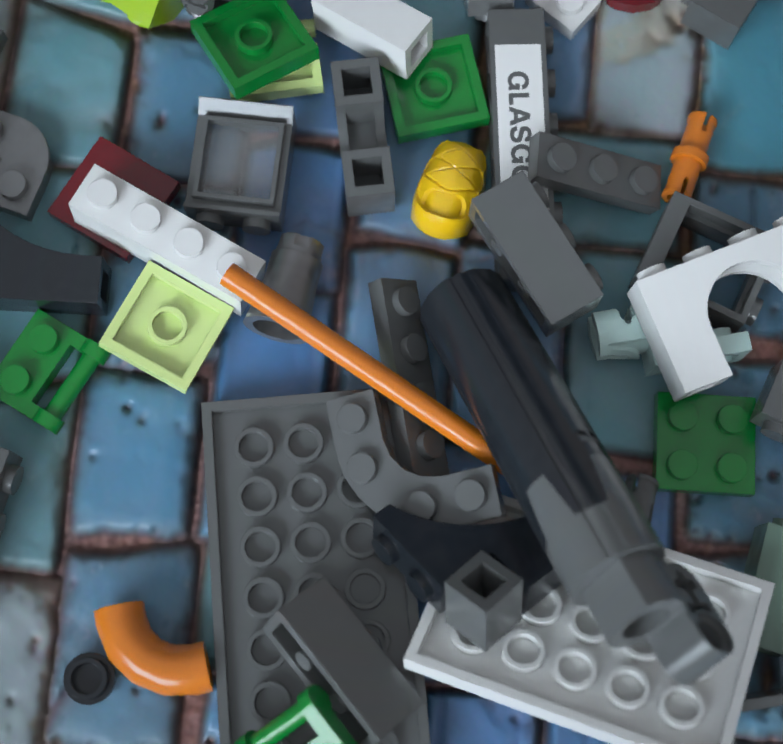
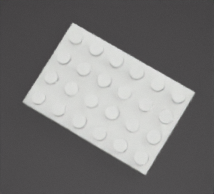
[403,495,775,744]

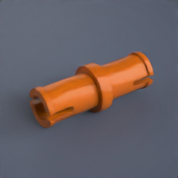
[661,111,718,203]

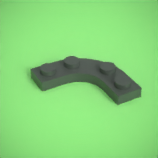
[326,389,506,525]

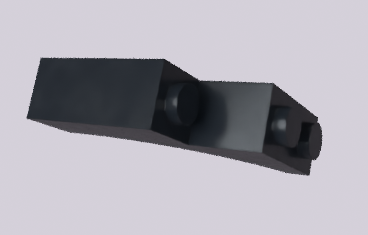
[0,225,112,316]
[372,504,562,614]

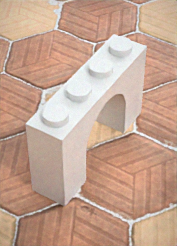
[311,0,433,80]
[627,217,783,402]

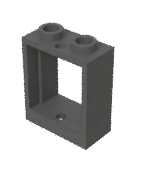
[628,191,771,333]

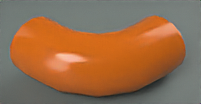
[94,601,214,696]

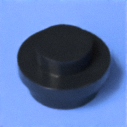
[63,652,116,705]

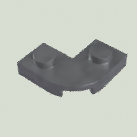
[0,110,53,222]

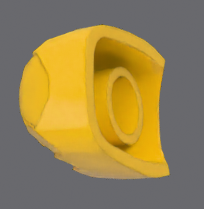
[411,140,487,240]

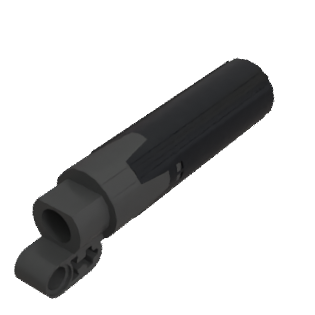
[419,268,734,686]

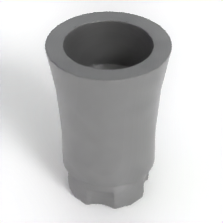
[243,232,324,344]

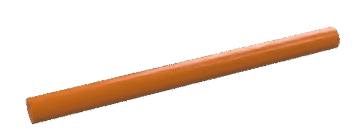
[220,263,504,476]

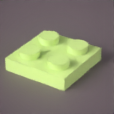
[99,260,234,394]

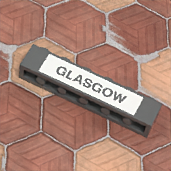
[484,8,563,292]

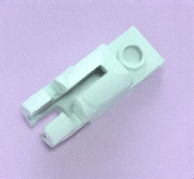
[587,305,752,376]

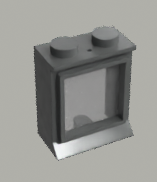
[183,96,297,236]

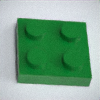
[189,0,320,100]
[379,33,490,144]
[652,391,756,497]

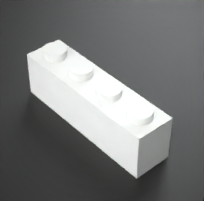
[68,164,266,316]

